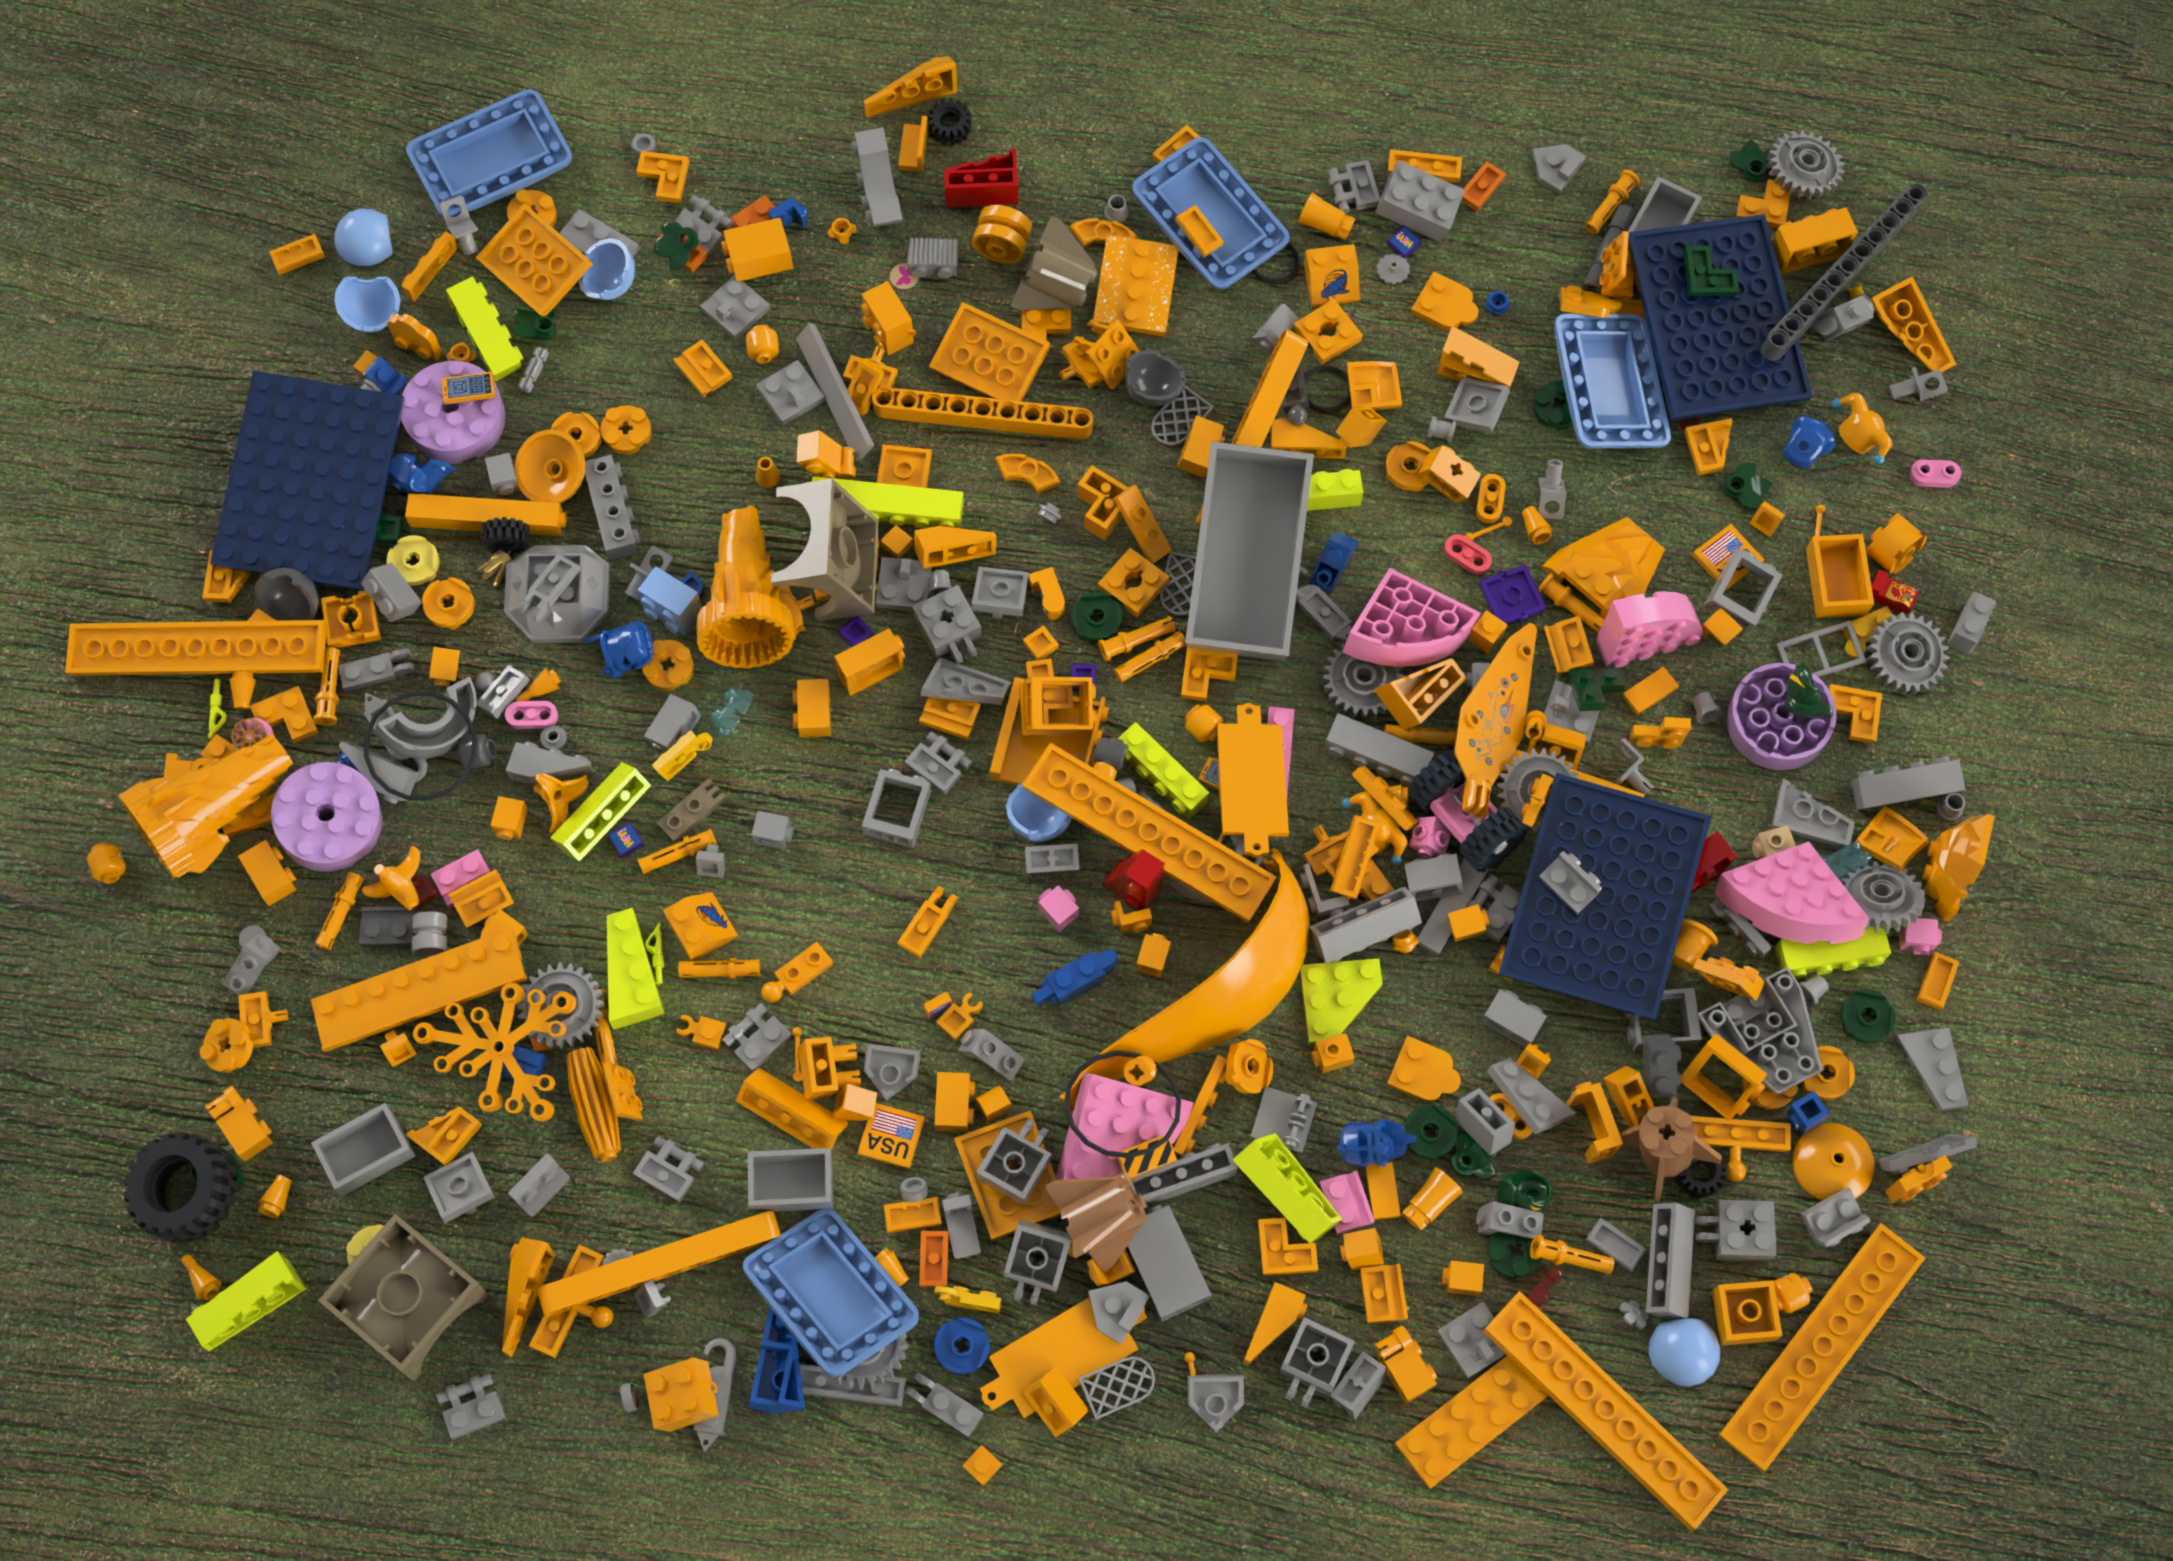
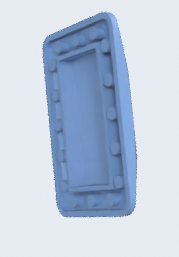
[406,89,572,217]
[1132,137,1290,290]
[1554,314,1671,448]
[743,1209,919,1377]

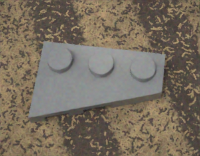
[559,209,640,257]
[1771,778,1855,849]
[1895,1028,1968,1111]
[1487,1058,1576,1135]
[1879,1133,1977,1174]

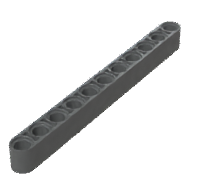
[1761,183,1928,361]

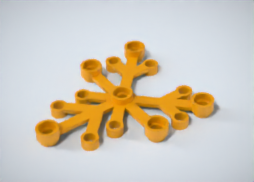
[413,983,576,1122]

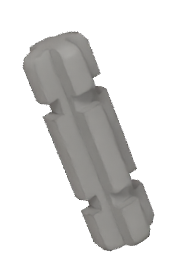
[518,347,549,393]

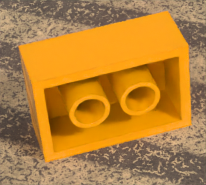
[1772,207,1858,276]

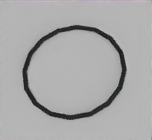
[364,691,477,800]
[1064,1051,1181,1158]

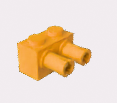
[798,1037,861,1099]

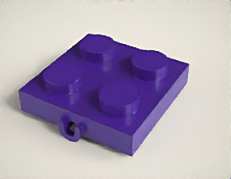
[1478,564,1546,625]

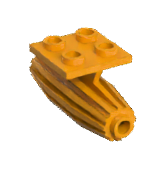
[566,1047,643,1162]

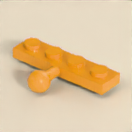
[1690,1116,1791,1182]
[529,1245,613,1358]

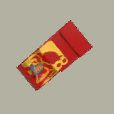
[1871,569,1918,614]

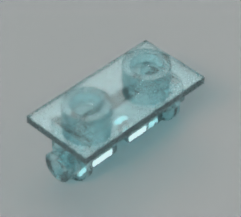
[708,683,754,737]
[1823,840,1871,879]

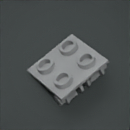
[1250,1087,1317,1153]

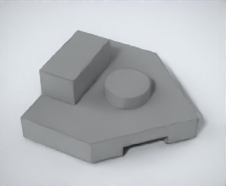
[1532,144,1586,195]
[864,1043,921,1101]
[1088,1281,1150,1344]
[1187,1374,1244,1433]

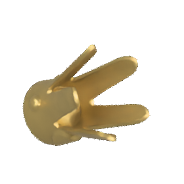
[476,550,513,588]

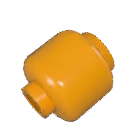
[746,325,779,364]
[1184,704,1223,743]
[87,842,126,884]
[1774,1273,1812,1313]

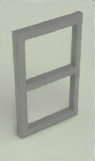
[1776,621,1867,677]

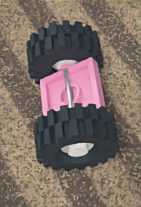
[1408,749,1528,873]

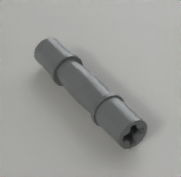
[1583,205,1636,293]

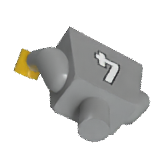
[1810,283,1876,342]

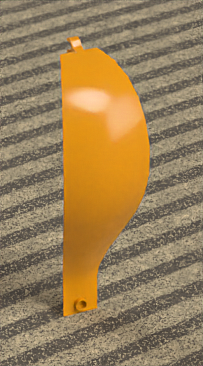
[1060,848,1310,1115]

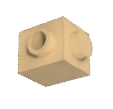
[1752,825,1796,859]

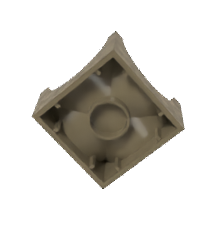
[771,478,879,621]
[318,1214,490,1382]

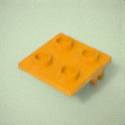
[1072,319,1140,390]

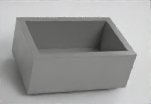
[1375,160,1465,242]
[1628,176,1702,232]
[311,1102,415,1197]
[748,1148,833,1213]

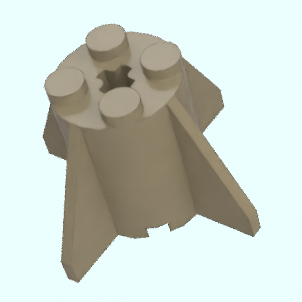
[1010,215,1098,310]

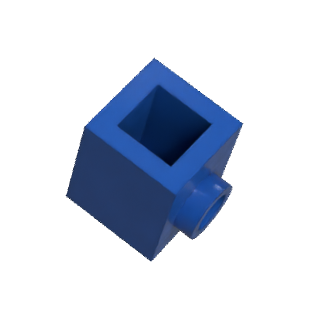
[1787,1091,1830,1135]

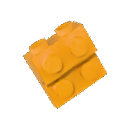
[1693,957,1765,1001]

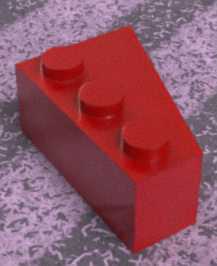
[944,148,1019,208]
[1690,831,1737,895]
[1101,849,1165,911]

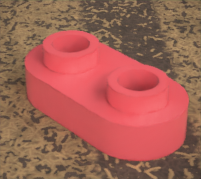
[1444,534,1492,575]

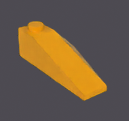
[864,56,957,118]
[1870,276,1956,372]
[502,1237,556,1358]

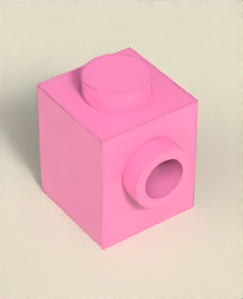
[1038,885,1079,932]
[1899,918,1942,955]

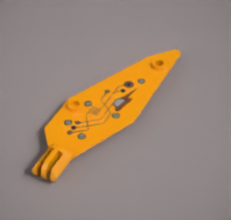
[1454,623,1537,819]

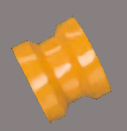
[1124,1056,1157,1086]

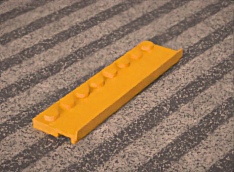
[311,928,528,1052]

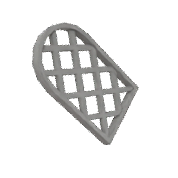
[1151,386,1214,447]
[1160,552,1196,616]
[1078,1356,1155,1420]

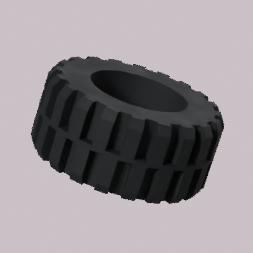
[124,1132,238,1243]

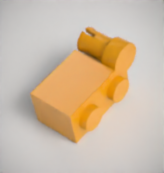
[797,430,856,480]
[1525,710,1586,770]
[205,1085,273,1162]
[1374,1325,1437,1405]

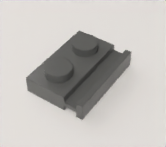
[359,906,417,947]

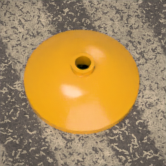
[515,429,585,503]
[1792,1123,1875,1201]

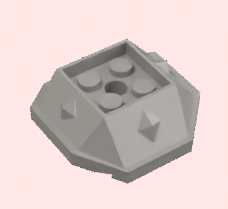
[504,545,610,643]

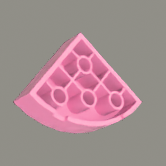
[1342,568,1481,667]
[1595,591,1703,668]
[1714,842,1870,944]
[1055,1073,1194,1180]

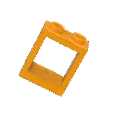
[834,628,905,696]
[1025,677,1096,731]
[1680,1033,1768,1121]

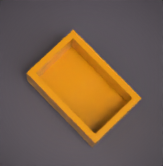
[1806,534,1874,619]

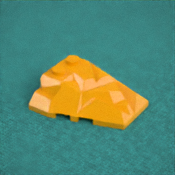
[1541,517,1665,619]
[1922,814,1995,922]

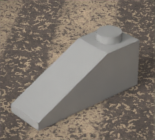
[339,741,419,804]

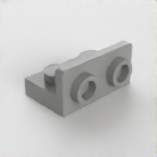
[1539,851,1602,915]
[508,1153,570,1217]
[1801,1187,1870,1247]

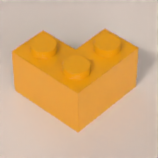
[1077,465,1129,541]

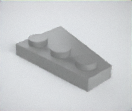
[920,657,1011,705]

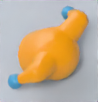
[1832,393,1892,465]
[1342,791,1408,865]

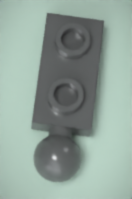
[1282,366,1309,426]

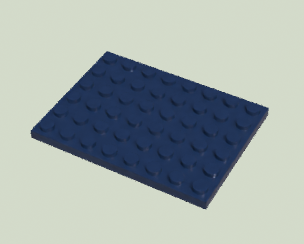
[1628,214,1813,420]
[210,370,405,591]
[1498,773,1712,1021]

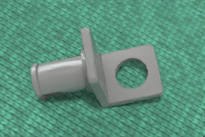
[439,195,478,255]
[1889,367,1948,401]
[1538,459,1567,519]
[625,546,673,600]
[1614,738,1654,796]

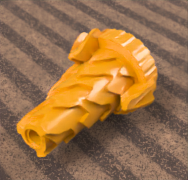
[697,505,803,668]
[118,733,293,878]

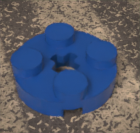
[934,1317,990,1375]

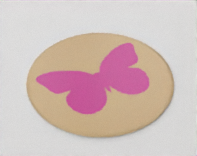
[890,263,919,289]

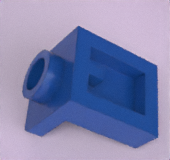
[768,197,808,228]
[362,357,408,395]

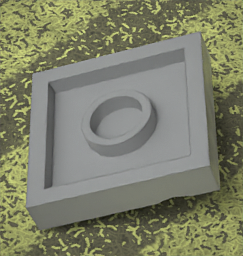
[700,275,770,341]
[756,360,825,426]
[1444,377,1510,433]
[875,557,932,611]
[972,566,1029,619]
[1544,680,1600,745]
[423,1151,495,1223]
[1437,1301,1506,1379]

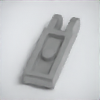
[518,554,580,622]
[338,648,414,692]
[904,1373,984,1438]

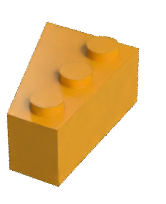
[1437,326,1519,391]
[1373,658,1467,730]

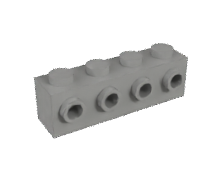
[585,454,641,561]
[1324,713,1434,787]
[1851,756,1965,810]
[1309,886,1422,964]
[1131,1143,1238,1206]
[1646,1203,1695,1320]

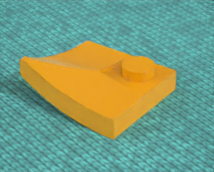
[1347,361,1402,411]
[1855,806,1929,872]

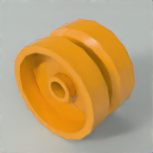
[972,205,1032,264]

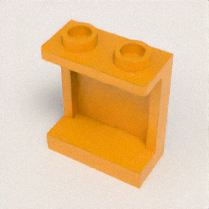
[1566,1082,1623,1164]

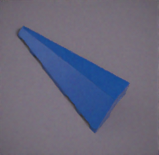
[749,1306,805,1413]

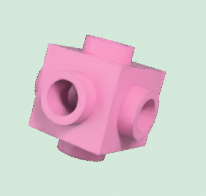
[1409,817,1452,859]

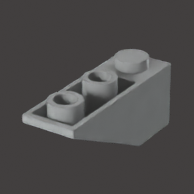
[506,742,594,786]

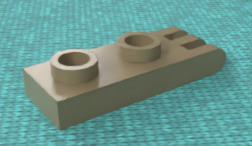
[657,778,727,844]

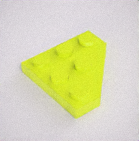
[1300,958,1382,1045]

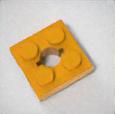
[1293,299,1363,365]
[1098,548,1170,618]
[321,590,381,648]
[1885,1155,1953,1203]

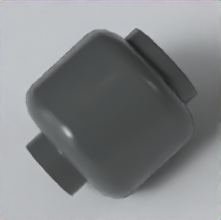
[455,733,497,770]

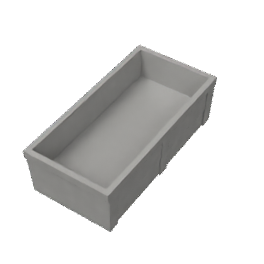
[1185,441,1314,662]

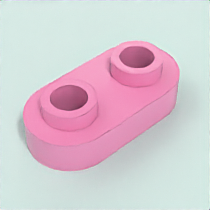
[1909,460,1961,488]
[505,701,558,729]

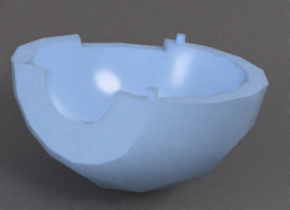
[334,208,393,266]
[578,238,636,300]
[334,277,401,333]
[1006,783,1072,842]
[1648,1319,1721,1387]

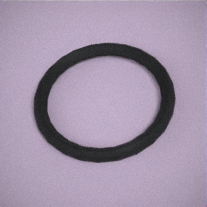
[1252,242,1301,285]
[1304,365,1350,413]

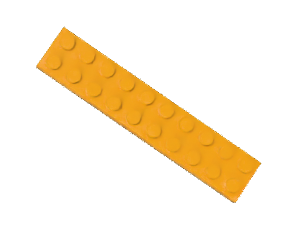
[65,620,327,676]
[1022,743,1277,923]
[1718,1223,1925,1472]
[1482,1291,1728,1532]

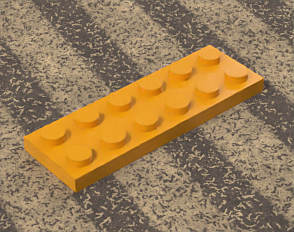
[1394,1356,1549,1490]

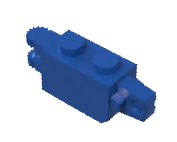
[1031,949,1118,1007]

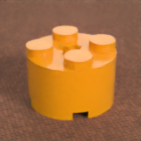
[1866,513,1927,574]

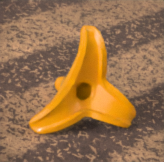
[533,773,589,833]
[362,846,420,911]

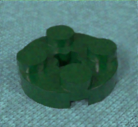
[1534,380,1573,430]
[1071,592,1122,643]
[1840,989,1896,1044]
[1404,1105,1457,1161]
[1487,1231,1542,1279]

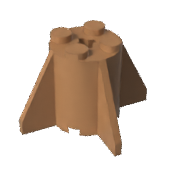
[1619,1097,1722,1204]
[1045,1172,1148,1272]

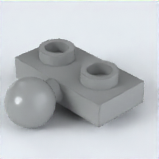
[475,665,530,719]

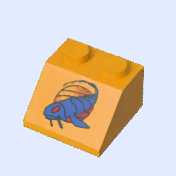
[1304,244,1360,307]
[663,892,738,961]

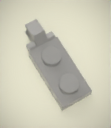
[1709,898,1771,960]

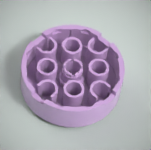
[401,361,506,464]
[1726,663,1836,770]
[271,762,382,872]

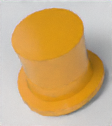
[1672,919,1718,973]

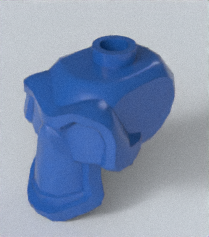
[1783,416,1836,469]
[389,453,456,495]

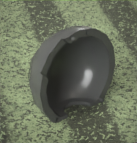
[1125,350,1185,407]
[254,568,319,621]

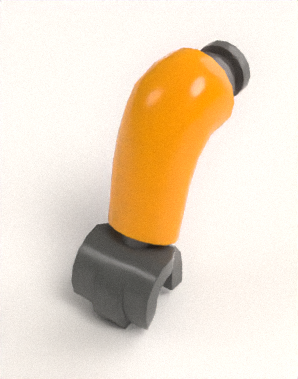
[1080,737,1129,832]

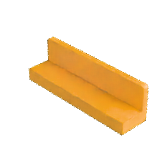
[736,1068,848,1150]

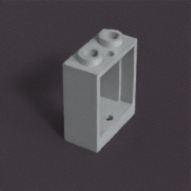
[1703,549,1782,631]
[862,769,931,848]
[1623,988,1702,1051]

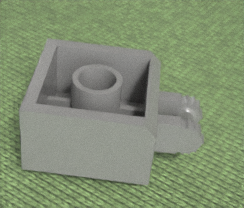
[912,585,982,664]
[976,1119,1052,1206]
[1695,1200,1776,1262]
[1003,1219,1072,1306]
[1279,1317,1355,1408]

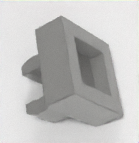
[696,844,725,878]
[634,1280,671,1319]

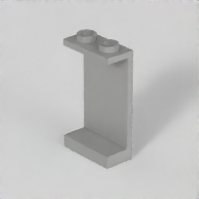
[1127,1205,1211,1323]

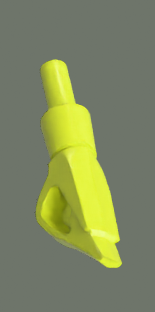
[208,679,226,739]
[645,923,664,985]

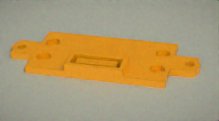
[1217,703,1289,858]
[979,1298,1147,1418]

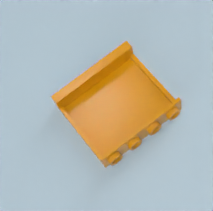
[990,677,1109,786]

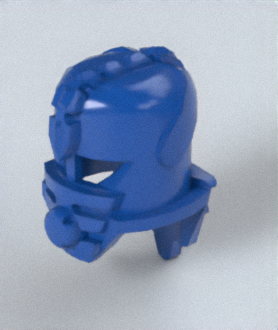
[584,621,654,678]
[1336,1119,1417,1167]

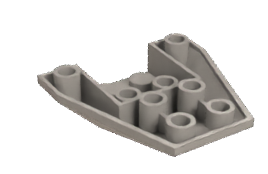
[1697,966,1823,1096]

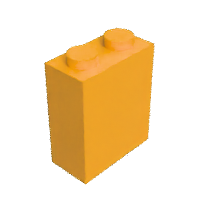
[721,218,794,282]

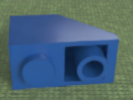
[1309,531,1359,593]

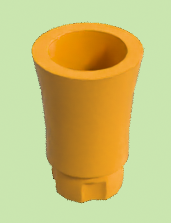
[1298,192,1355,240]
[1402,1167,1463,1231]

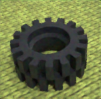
[928,98,971,146]
[482,517,529,555]
[1676,1149,1727,1198]

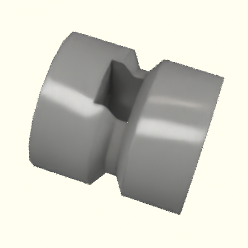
[411,911,448,957]

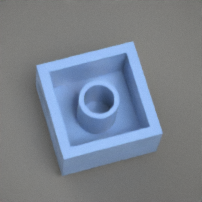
[638,566,702,636]

